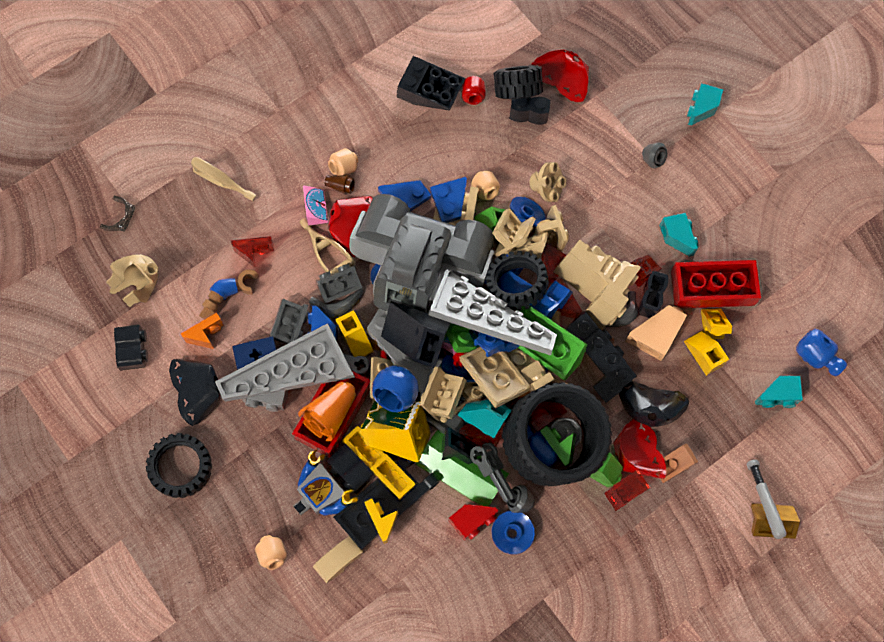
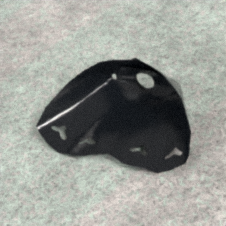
[169,358,220,426]
[619,381,689,427]

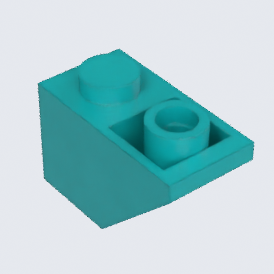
[687,83,723,126]
[659,213,699,257]
[755,376,803,408]
[458,400,512,438]

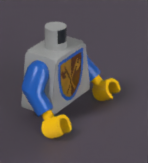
[293,449,358,516]

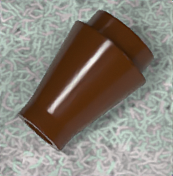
[324,175,355,195]

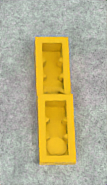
[342,426,416,500]

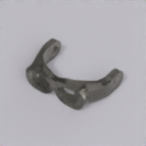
[100,196,135,232]

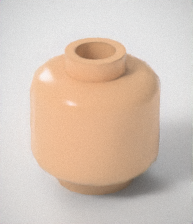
[328,148,358,176]
[471,171,500,200]
[255,535,287,570]

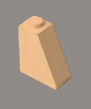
[626,305,687,361]

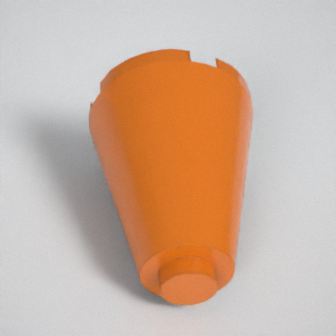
[298,382,356,441]

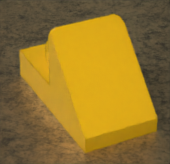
[701,308,732,339]
[364,499,398,544]

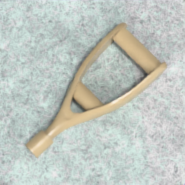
[191,157,256,201]
[300,218,355,274]

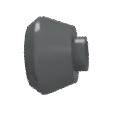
[642,142,667,169]
[507,485,534,513]

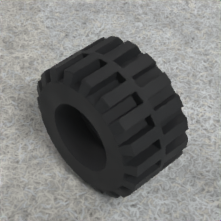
[493,65,543,99]

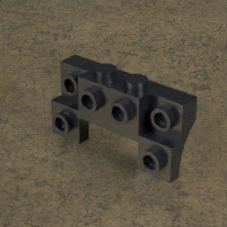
[565,311,637,403]

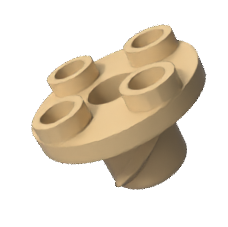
[530,162,566,202]

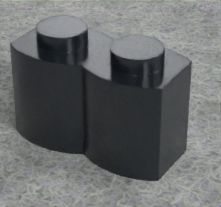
[509,97,551,125]
[638,271,669,318]
[114,325,148,371]
[327,444,375,494]

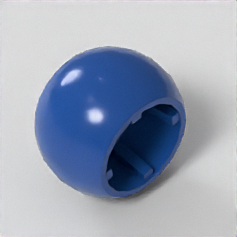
[372,366,419,412]

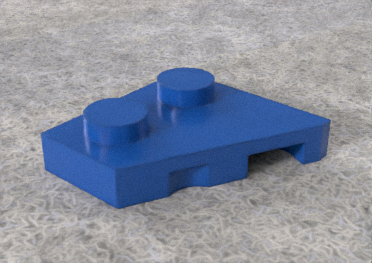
[430,177,467,223]
[378,180,432,212]

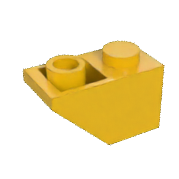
[335,310,374,357]
[684,331,729,376]

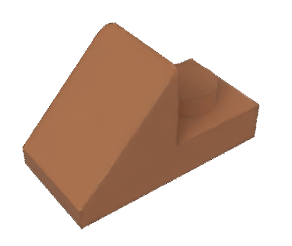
[656,444,698,483]

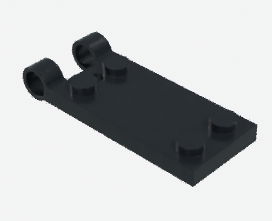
[333,457,441,550]

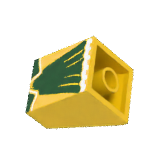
[361,401,431,462]

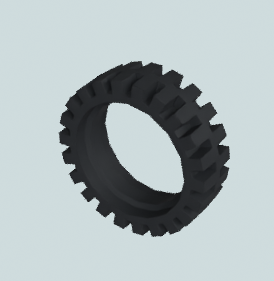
[486,251,549,311]
[146,433,212,498]

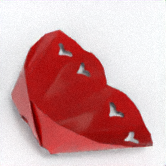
[531,49,589,102]
[328,196,373,258]
[613,419,666,479]

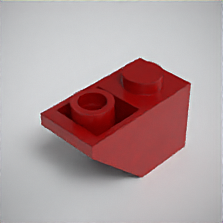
[448,504,498,541]

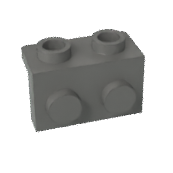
[316,263,363,303]
[269,299,309,344]

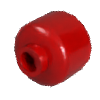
[461,76,486,105]

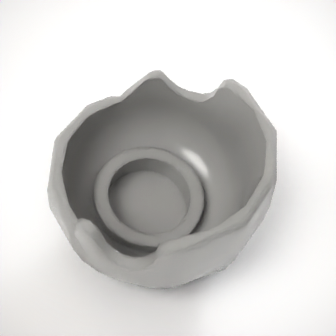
[550,418,582,446]

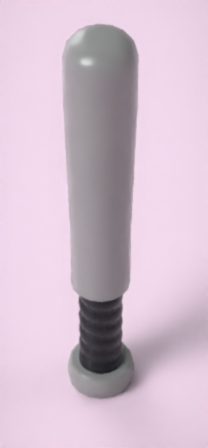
[746,460,787,539]

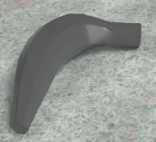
[309,288,364,318]
[606,291,639,327]

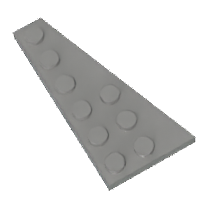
[429,266,557,356]
[215,323,355,402]

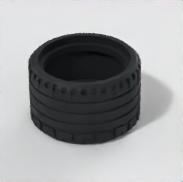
[502,382,612,486]

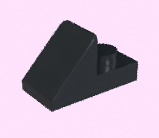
[441,427,475,464]

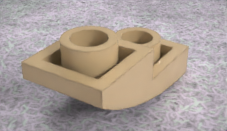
[313,536,363,583]

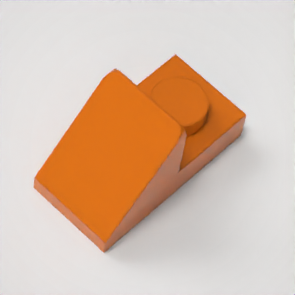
[180,313,224,349]

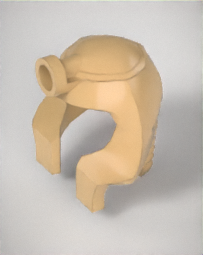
[106,254,159,307]

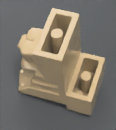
[553,240,641,330]

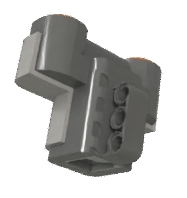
[349,194,494,314]

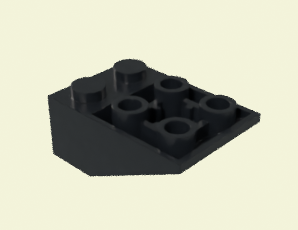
[397,56,465,111]
[381,301,450,368]

